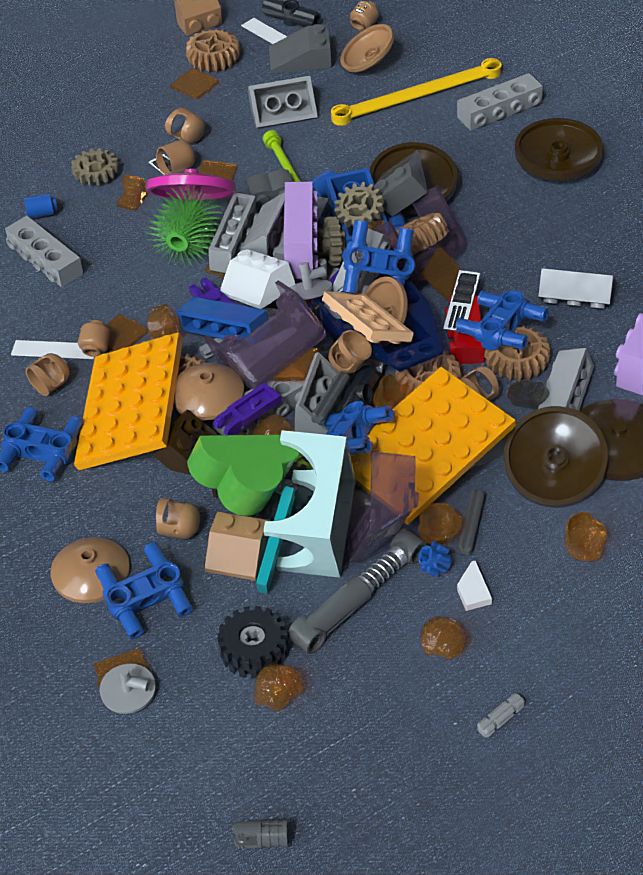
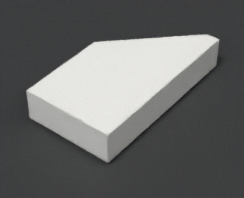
[457,561,492,611]

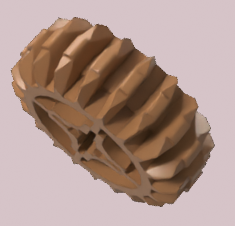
[186,28,240,73]
[388,213,449,254]
[484,325,550,382]
[395,346,461,396]

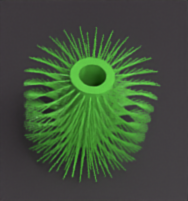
[145,186,222,267]

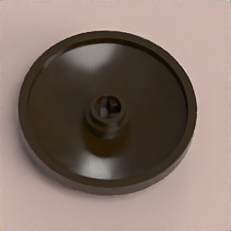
[515,118,603,180]
[369,142,457,214]
[580,399,643,481]
[504,406,608,508]

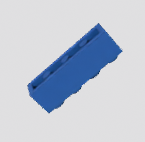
[176,297,271,345]

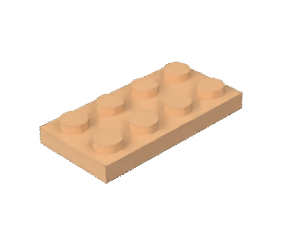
[322,291,414,344]

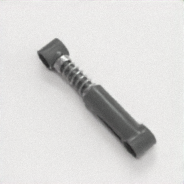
[287,528,428,654]

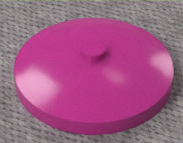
[147,169,236,200]

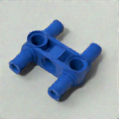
[342,220,415,294]
[456,290,549,351]
[301,401,394,461]
[0,407,83,481]
[95,542,193,640]

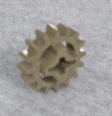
[71,148,118,186]
[334,182,385,228]
[318,217,345,267]

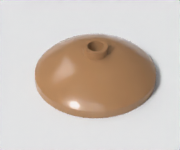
[340,24,394,72]
[357,277,408,348]
[173,363,244,420]
[50,537,130,603]

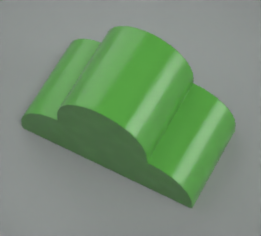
[187,435,300,516]

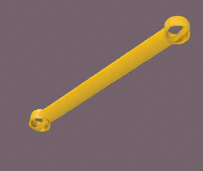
[331,58,502,126]

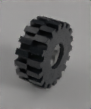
[258,462,314,521]
[218,606,288,679]

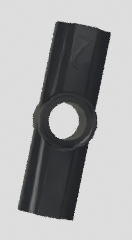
[262,0,321,27]
[334,365,380,414]

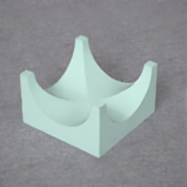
[263,430,356,578]

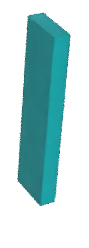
[256,486,295,594]

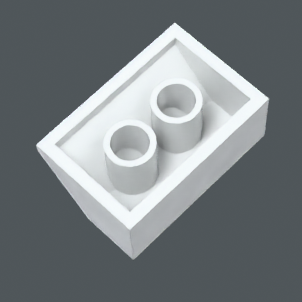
[220,249,295,309]

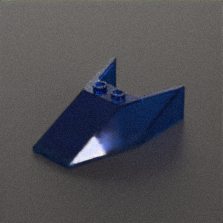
[311,268,443,372]

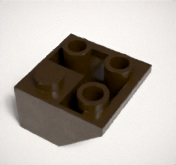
[152,409,218,475]

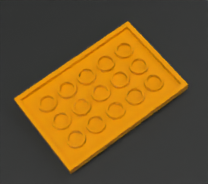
[74,332,183,470]
[351,367,516,525]

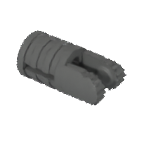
[232,819,288,849]

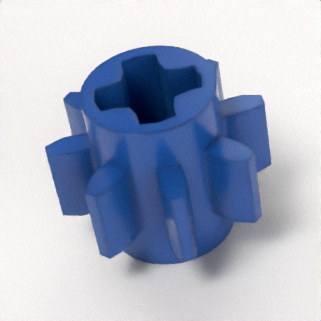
[418,541,451,577]

